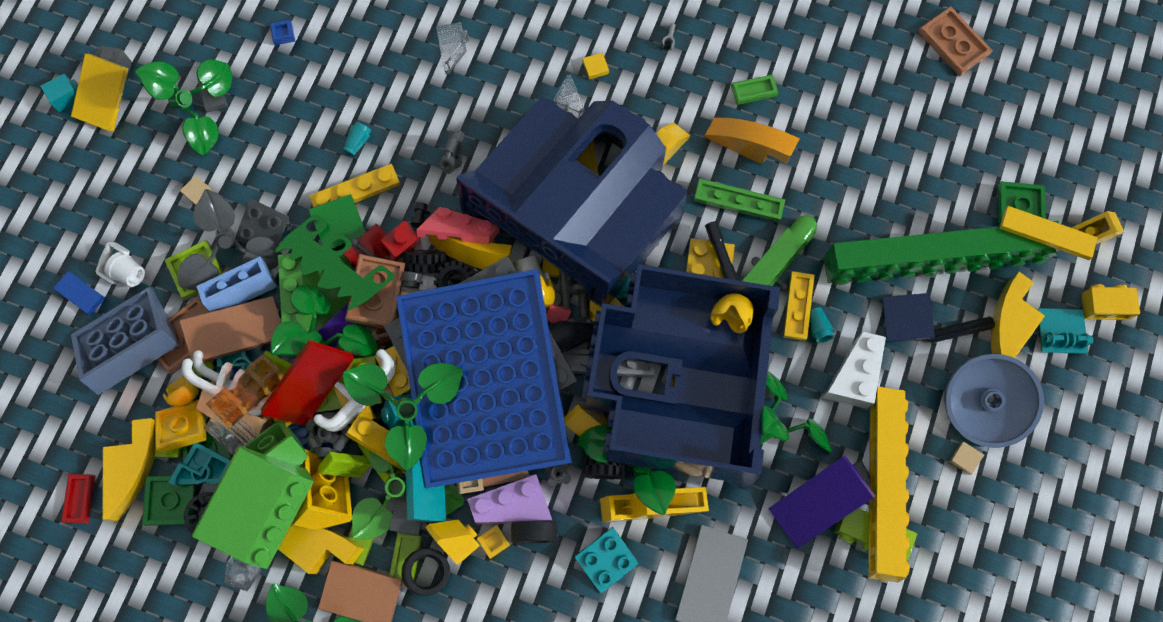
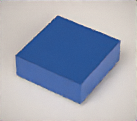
[270,19,296,45]

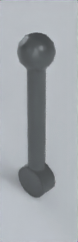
[351,238,375,257]
[751,257,788,291]

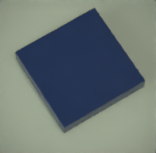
[883,293,935,343]

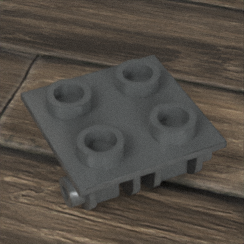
[235,198,292,246]

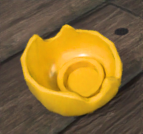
[163,376,199,406]

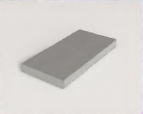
[675,525,748,622]

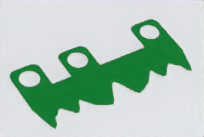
[275,215,394,311]

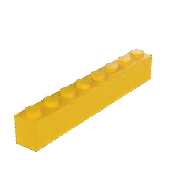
[868,387,910,583]

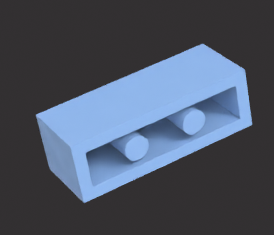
[197,256,277,312]

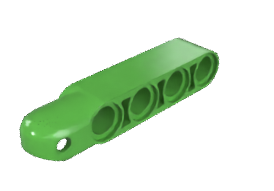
[742,215,817,286]

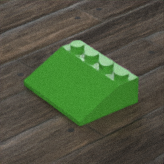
[278,253,353,342]
[192,446,314,569]

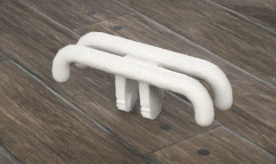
[314,349,396,432]
[182,350,273,416]

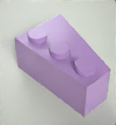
[467,474,552,525]

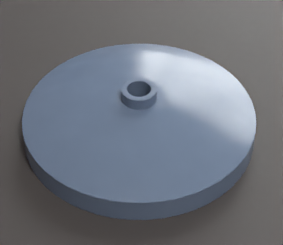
[944,354,1044,448]

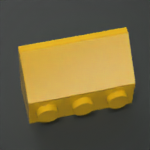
[293,449,352,530]

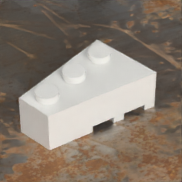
[822,332,886,409]

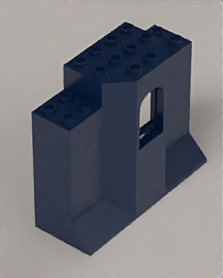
[456,96,688,308]
[581,264,780,490]

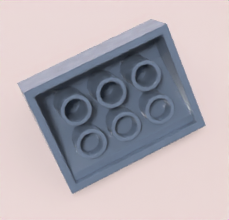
[71,287,179,395]

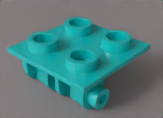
[1038,308,1093,354]
[574,526,639,594]

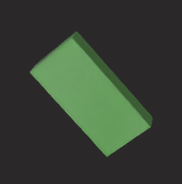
[731,75,778,105]

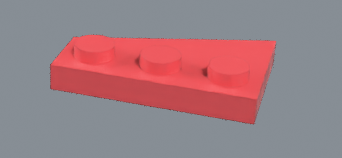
[417,207,499,244]

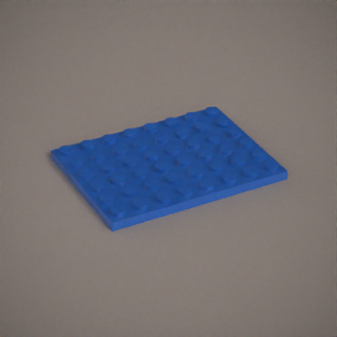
[396,269,572,488]

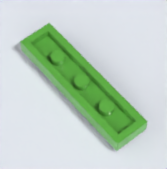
[694,178,785,222]

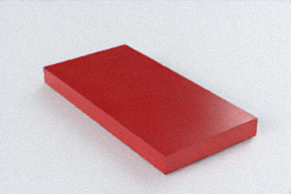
[261,340,354,426]

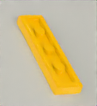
[999,206,1098,260]

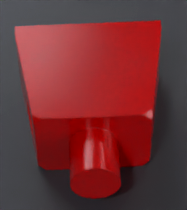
[374,221,421,262]

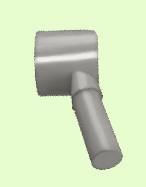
[662,23,676,50]

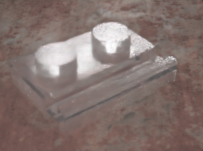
[204,404,259,455]

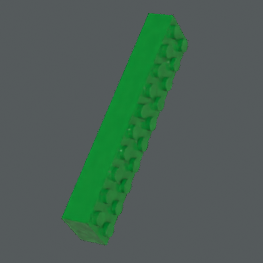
[823,221,1059,285]

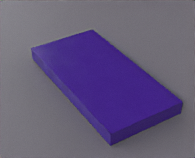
[768,455,875,549]

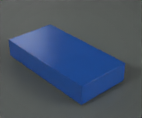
[53,271,105,316]

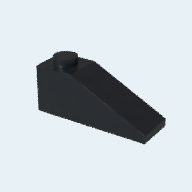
[548,320,594,353]

